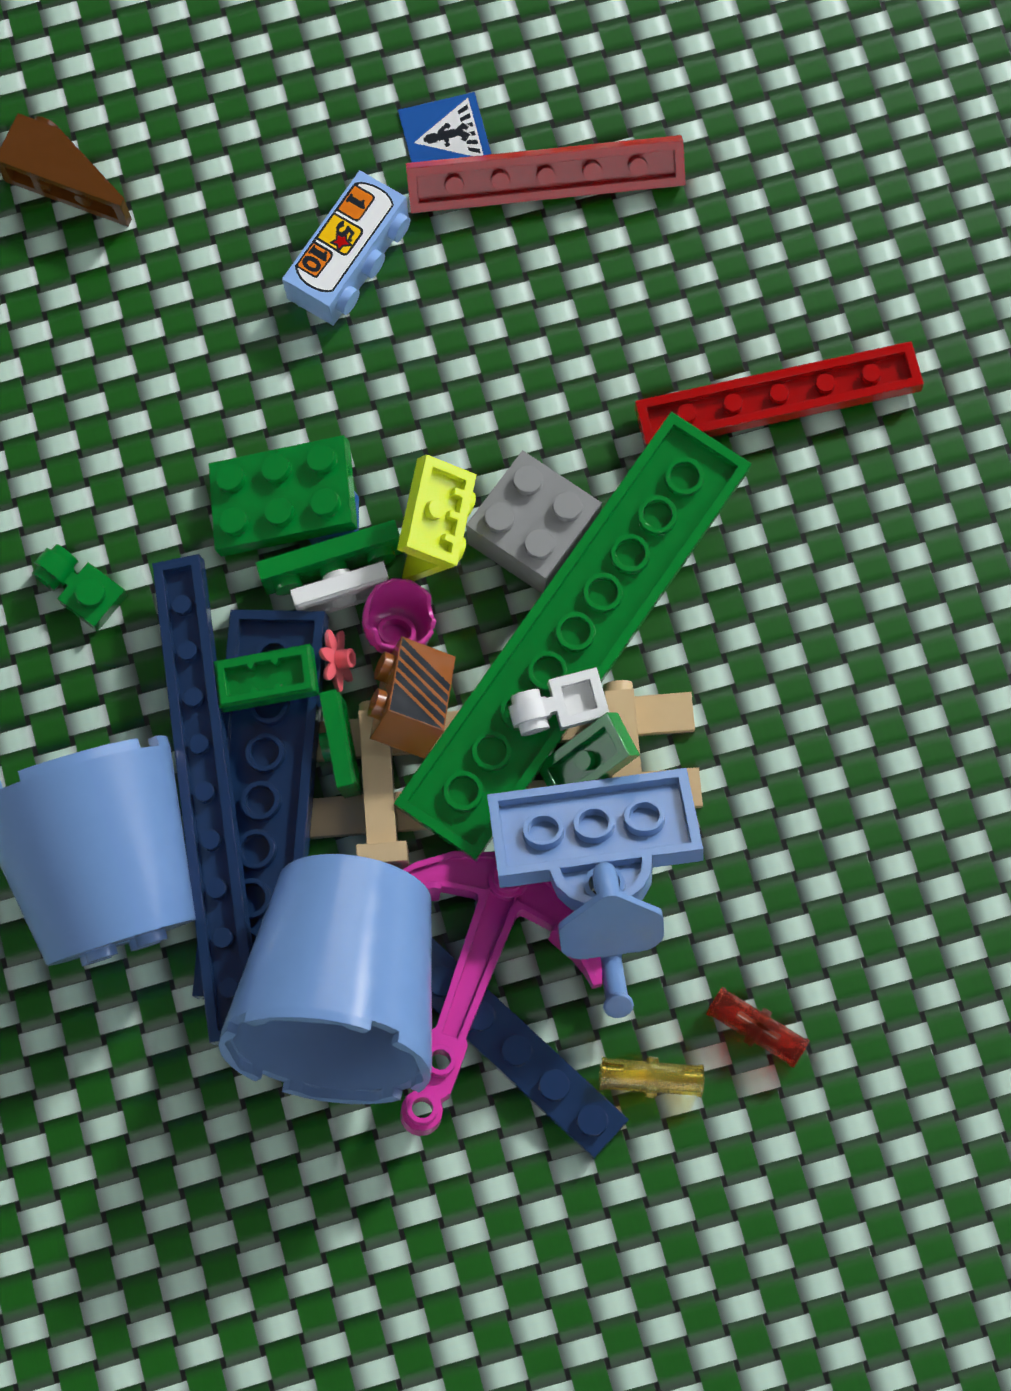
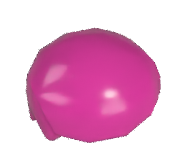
[362,578,436,653]

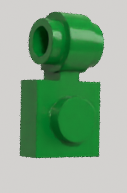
[32,544,128,632]

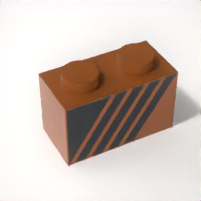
[367,636,455,759]

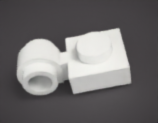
[508,667,609,736]

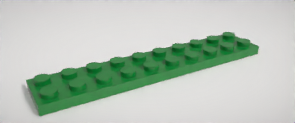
[394,412,752,861]

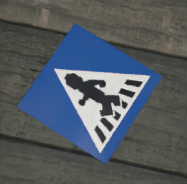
[398,92,491,162]

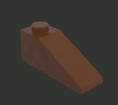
[0,113,132,227]

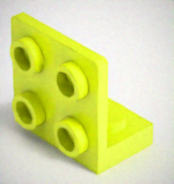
[397,454,477,581]

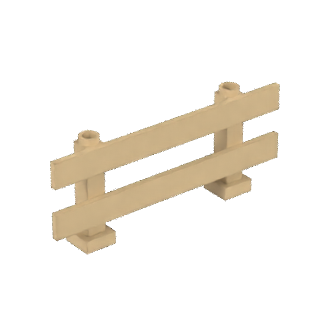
[310,680,703,869]

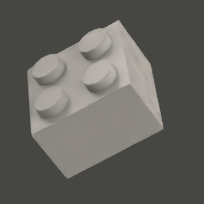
[466,450,602,593]

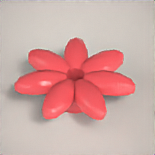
[318,629,356,692]

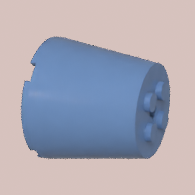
[0,735,196,967]
[219,854,432,1104]

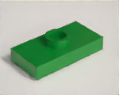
[214,644,319,713]
[319,689,363,799]

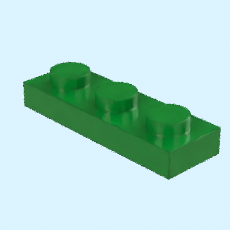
[255,519,404,596]

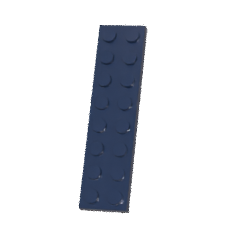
[192,610,329,999]

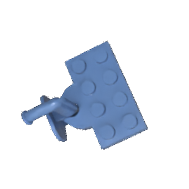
[487,768,703,1018]

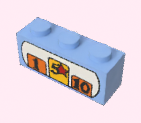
[282,170,410,326]

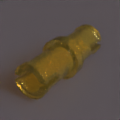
[599,1057,704,1098]

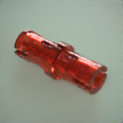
[706,986,810,1068]

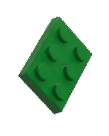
[209,435,358,557]

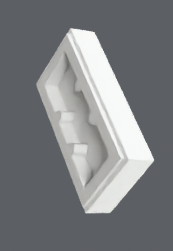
[290,561,389,614]

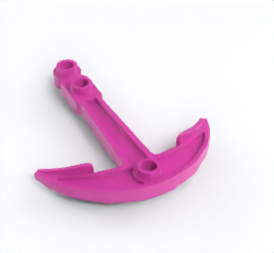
[400,851,602,1136]

